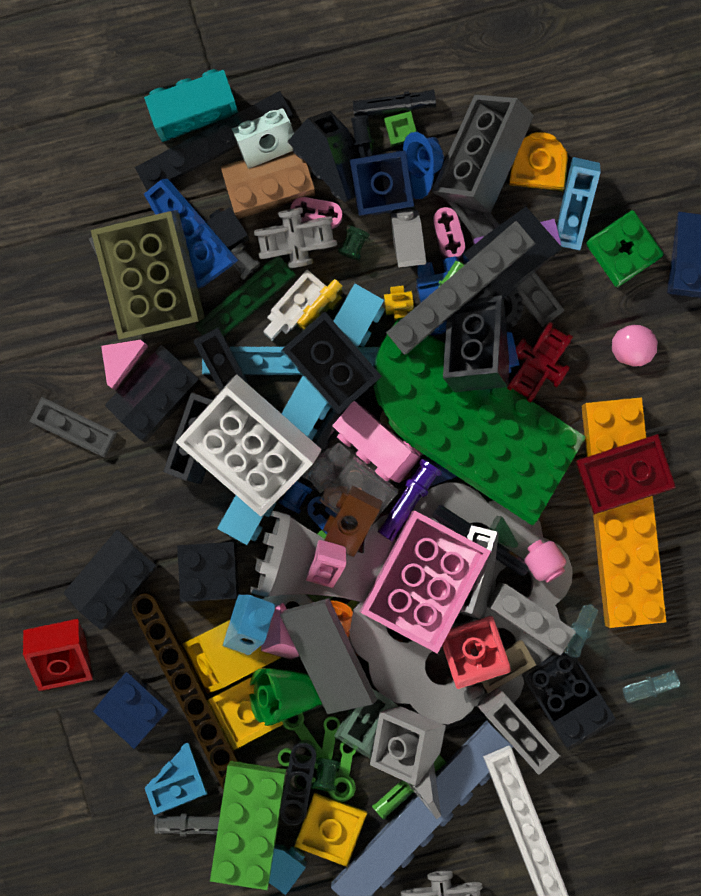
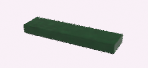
[195,256,296,337]

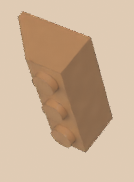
[221,151,315,219]

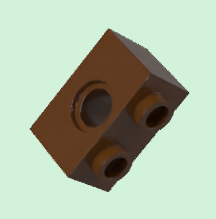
[323,485,383,557]

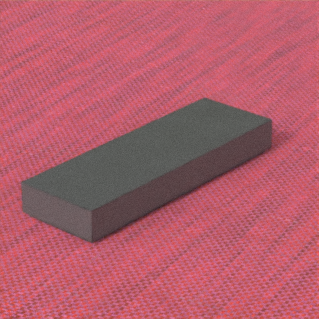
[29,397,117,458]

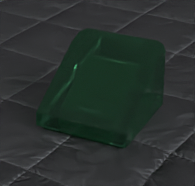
[489,516,518,548]

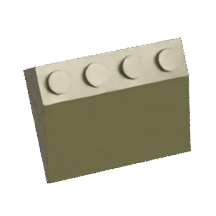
[91,210,205,340]

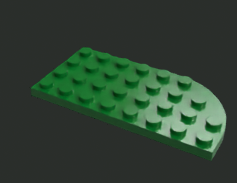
[374,318,586,526]

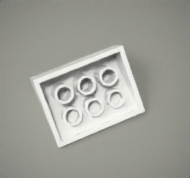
[176,374,322,516]

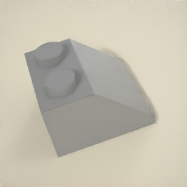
[370,706,445,786]

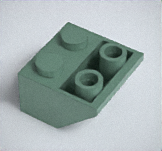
[334,689,399,759]

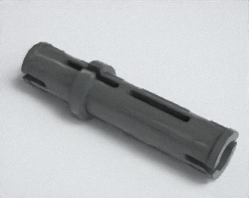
[154,814,220,836]

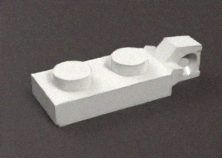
[263,270,326,341]

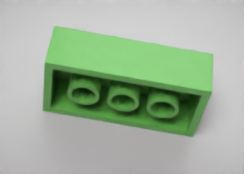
[210,761,286,890]

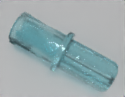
[564,604,598,657]
[623,670,680,703]

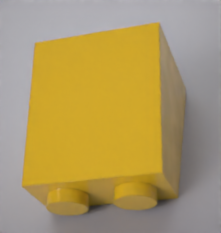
[183,620,281,694]

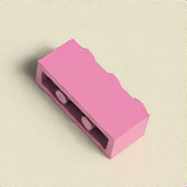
[333,401,421,483]

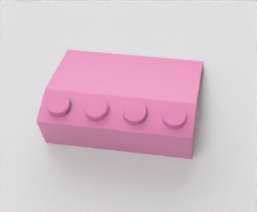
[359,511,491,654]

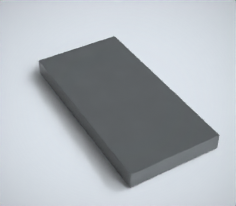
[280,599,377,714]

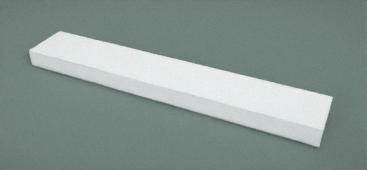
[483,746,569,896]

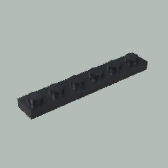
[135,91,293,191]

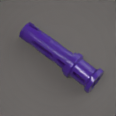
[377,459,442,541]

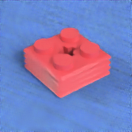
[442,616,511,689]

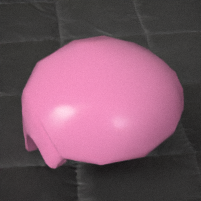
[612,325,658,367]

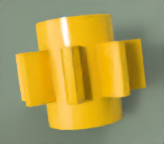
[384,285,414,321]

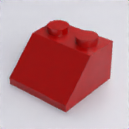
[23,619,93,691]

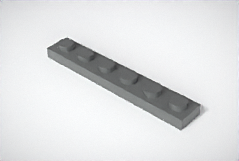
[386,221,536,355]

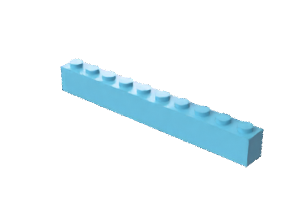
[217,284,385,545]

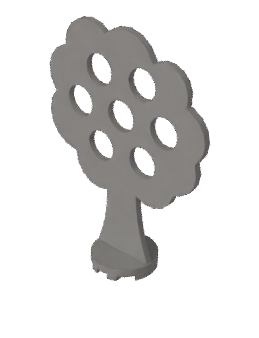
[250,482,573,724]

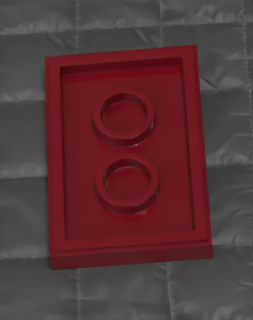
[576,434,676,515]

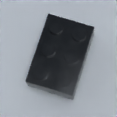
[281,312,382,414]

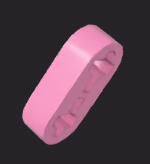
[291,197,342,229]
[433,207,465,259]

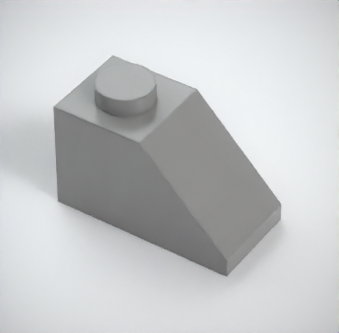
[391,209,426,267]

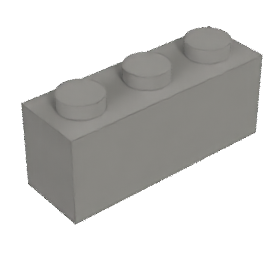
[487,582,576,655]
[477,688,560,775]

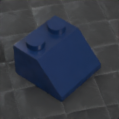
[350,151,415,216]
[93,670,172,749]

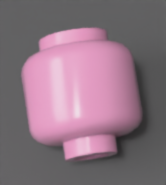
[524,539,566,583]

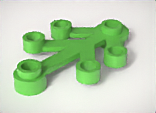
[278,712,356,802]

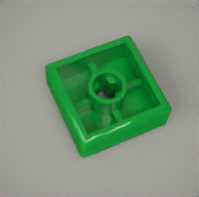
[586,210,664,287]

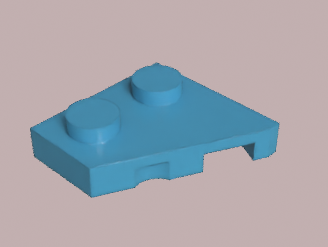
[145,743,208,815]

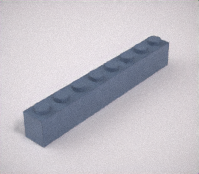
[331,720,513,896]

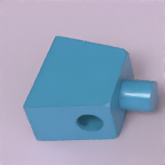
[222,595,275,655]

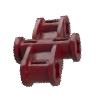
[507,322,573,403]

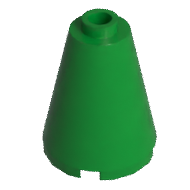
[249,668,322,726]

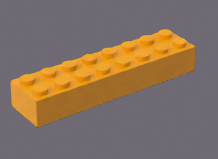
[582,397,666,628]

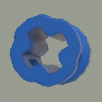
[278,481,312,514]

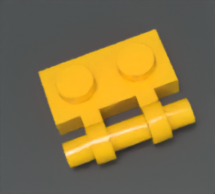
[297,279,343,330]

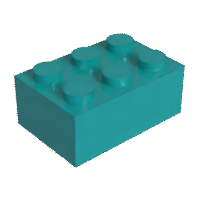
[144,69,238,142]

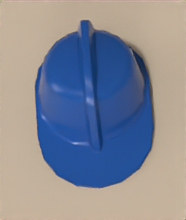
[403,132,444,199]

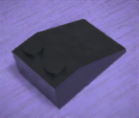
[463,207,563,298]
[443,296,509,392]

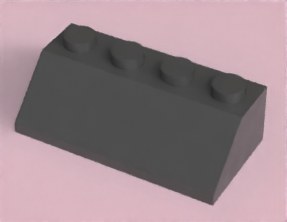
[431,95,534,213]

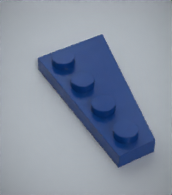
[144,178,238,289]

